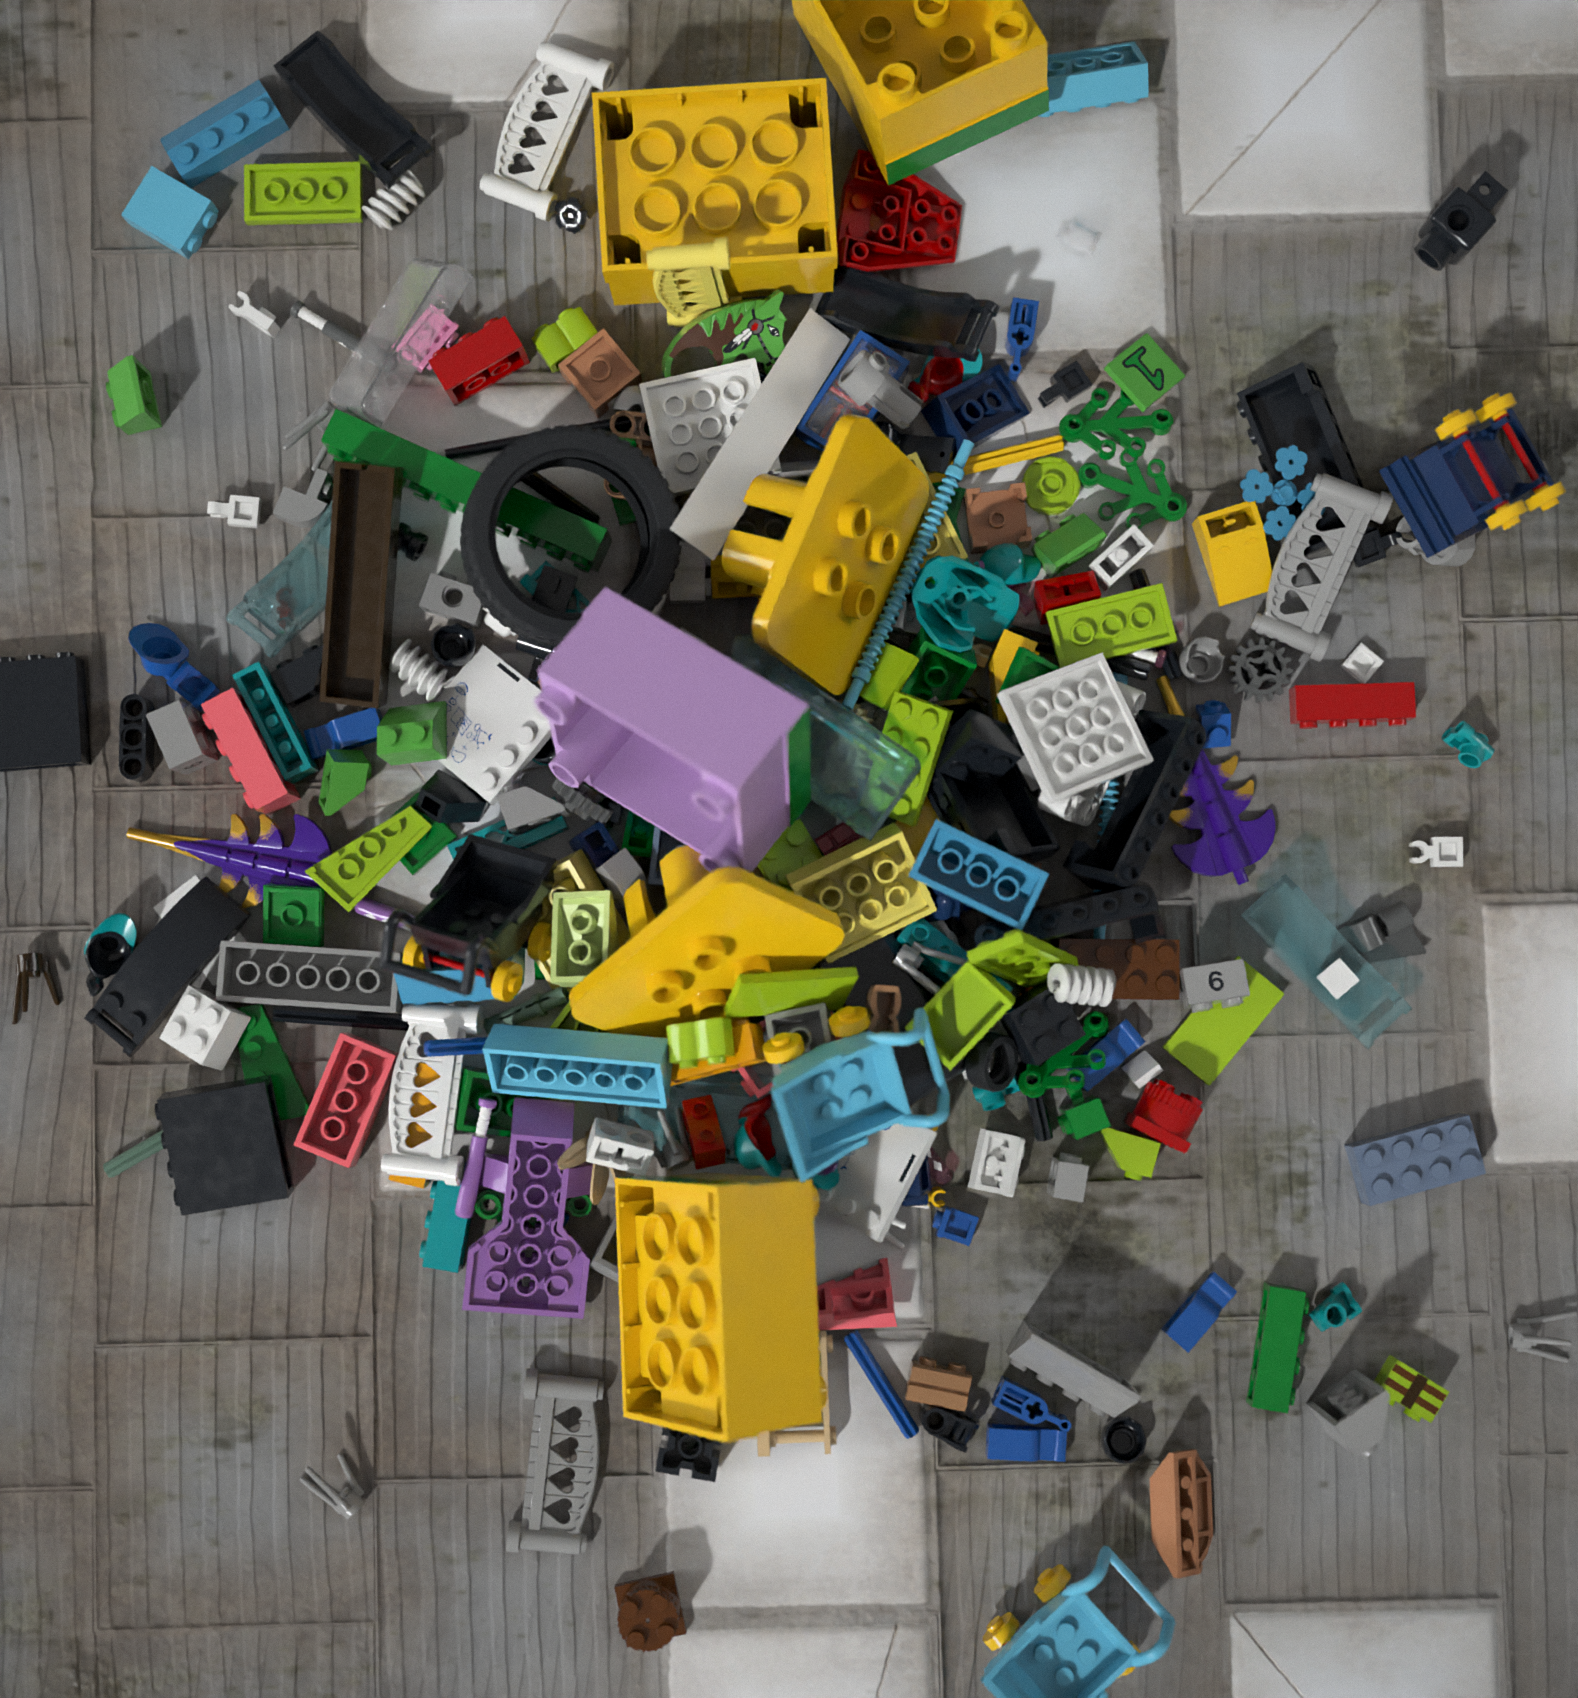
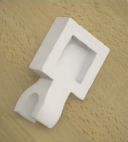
[228,291,281,339]
[207,495,262,529]

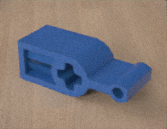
[1005,297,1039,382]
[304,708,383,760]
[1066,1019,1145,1092]
[1161,1271,1237,1353]
[991,1375,1072,1432]
[985,1423,1067,1462]

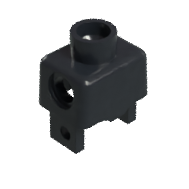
[1414,171,1508,271]

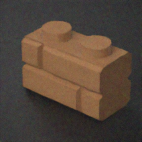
[905,1356,972,1412]

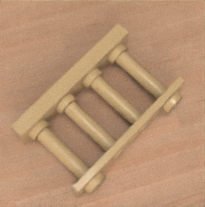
[757,1330,836,1457]

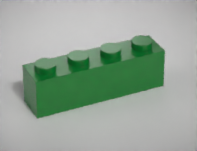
[1246,1282,1309,1414]

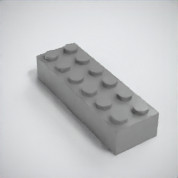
[216,941,403,1013]

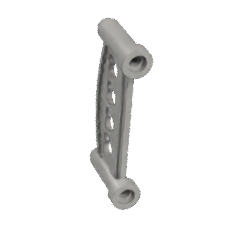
[1250,473,1394,662]
[506,1368,604,1555]

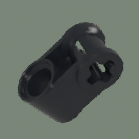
[919,1404,980,1453]

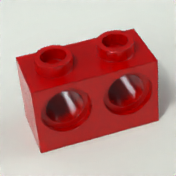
[1033,570,1101,625]
[682,1094,726,1170]

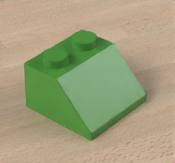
[106,355,162,435]
[1031,513,1107,578]
[377,701,447,766]

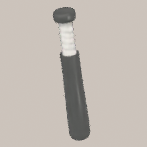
[290,300,397,373]

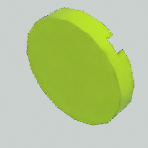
[1022,456,1080,516]

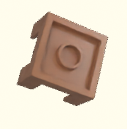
[558,328,643,419]
[964,482,1032,554]

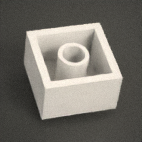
[160,985,251,1070]

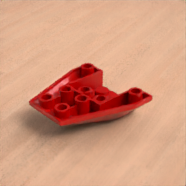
[836,149,963,272]

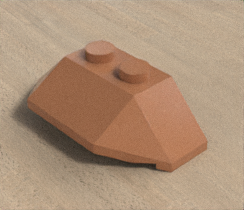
[1149,1449,1213,1579]

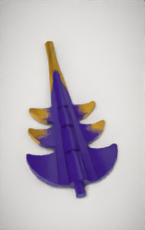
[1156,675,1276,885]
[127,814,332,908]

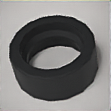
[965,1032,1019,1092]

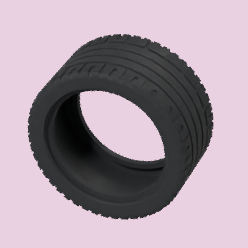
[460,425,682,647]

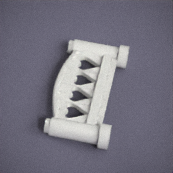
[480,42,614,222]
[381,1003,484,1186]

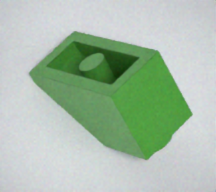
[318,749,372,816]

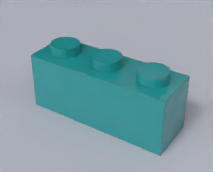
[419,1180,472,1273]

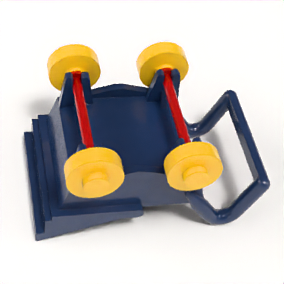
[1379,392,1567,558]

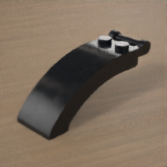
[273,30,434,189]
[815,264,1000,362]
[84,876,251,1057]

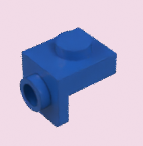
[166,661,220,712]
[1196,700,1231,749]
[932,1205,979,1246]

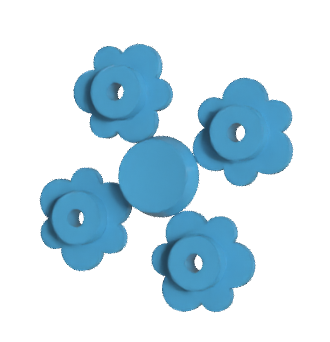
[1240,445,1325,541]

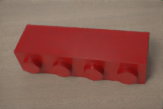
[1289,682,1416,729]

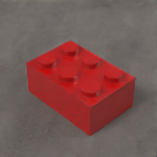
[428,316,530,406]

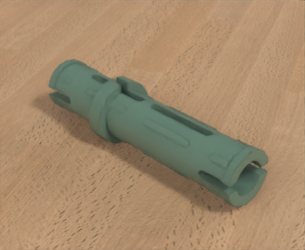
[483,986,570,1035]

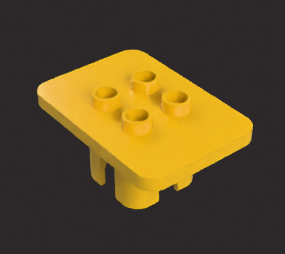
[722,414,929,695]
[569,846,844,1038]

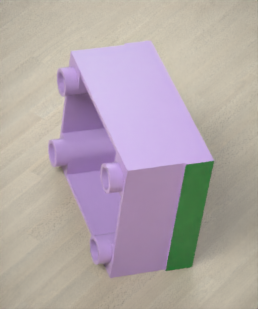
[534,587,811,873]

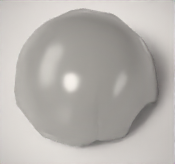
[612,385,645,413]
[1179,636,1225,684]

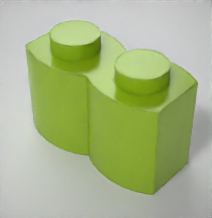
[531,307,598,373]
[666,1017,735,1069]

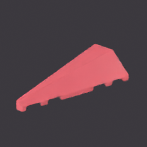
[817,1258,897,1330]

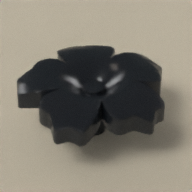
[554,197,589,234]

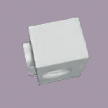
[1086,524,1154,592]

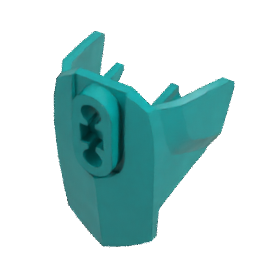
[910,555,1019,652]

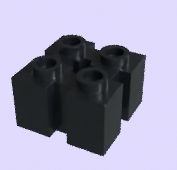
[655,1427,722,1482]

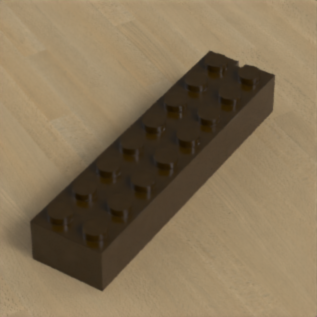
[319,460,404,709]

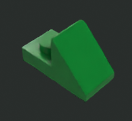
[621,810,655,857]

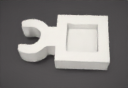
[1409,837,1463,867]

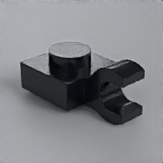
[1037,360,1093,408]
[1353,529,1403,567]

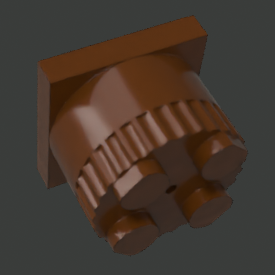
[614,1571,687,1652]

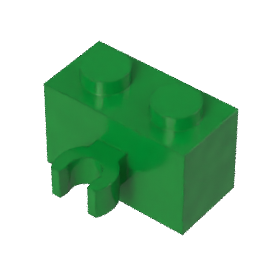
[1057,1081,1110,1140]

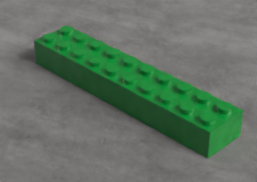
[321,409,612,573]

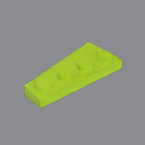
[304,805,432,912]

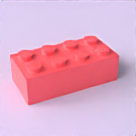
[201,688,301,815]
[293,1032,398,1168]

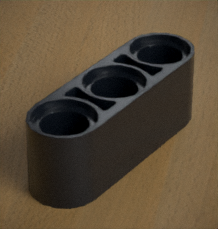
[119,694,155,782]

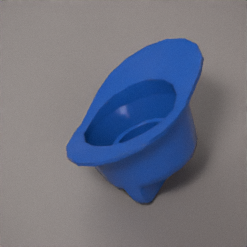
[128,623,189,680]

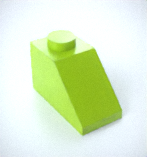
[1098,1127,1161,1181]

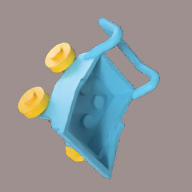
[762,1006,950,1182]
[980,1546,1176,1698]

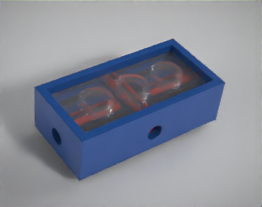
[796,330,910,454]

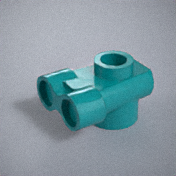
[1441,721,1495,768]
[972,1075,1020,1111]
[1309,1282,1362,1332]

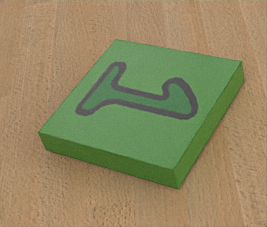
[1104,333,1185,413]

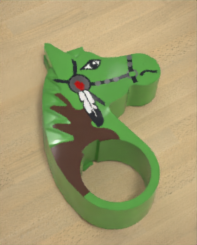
[662,289,787,378]

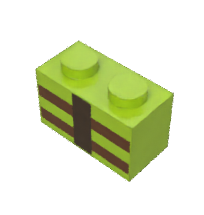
[1374,1354,1449,1423]

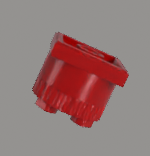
[1124,1078,1203,1153]

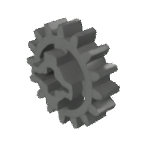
[1226,638,1293,703]
[552,778,614,823]

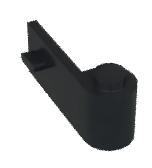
[877,422,956,474]
[516,565,578,661]

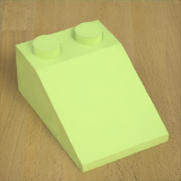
[550,890,620,987]

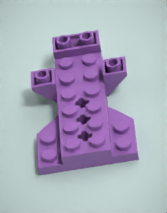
[462,1096,593,1319]

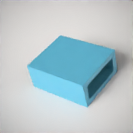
[121,166,219,259]

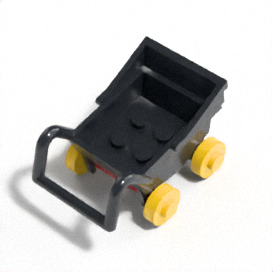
[379,834,557,1002]

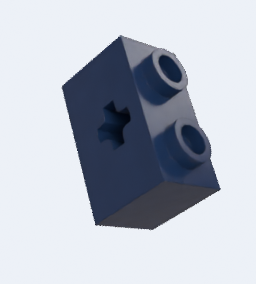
[568,821,620,888]

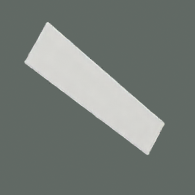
[670,309,850,560]

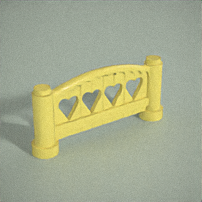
[647,237,743,328]

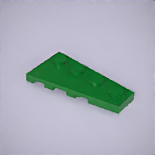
[237,1004,310,1121]

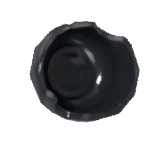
[431,623,477,667]
[1100,1416,1147,1464]

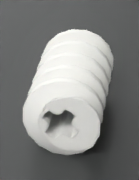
[361,170,426,231]
[389,639,455,703]
[1047,963,1116,1007]

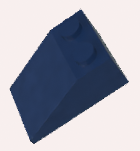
[921,364,1030,460]

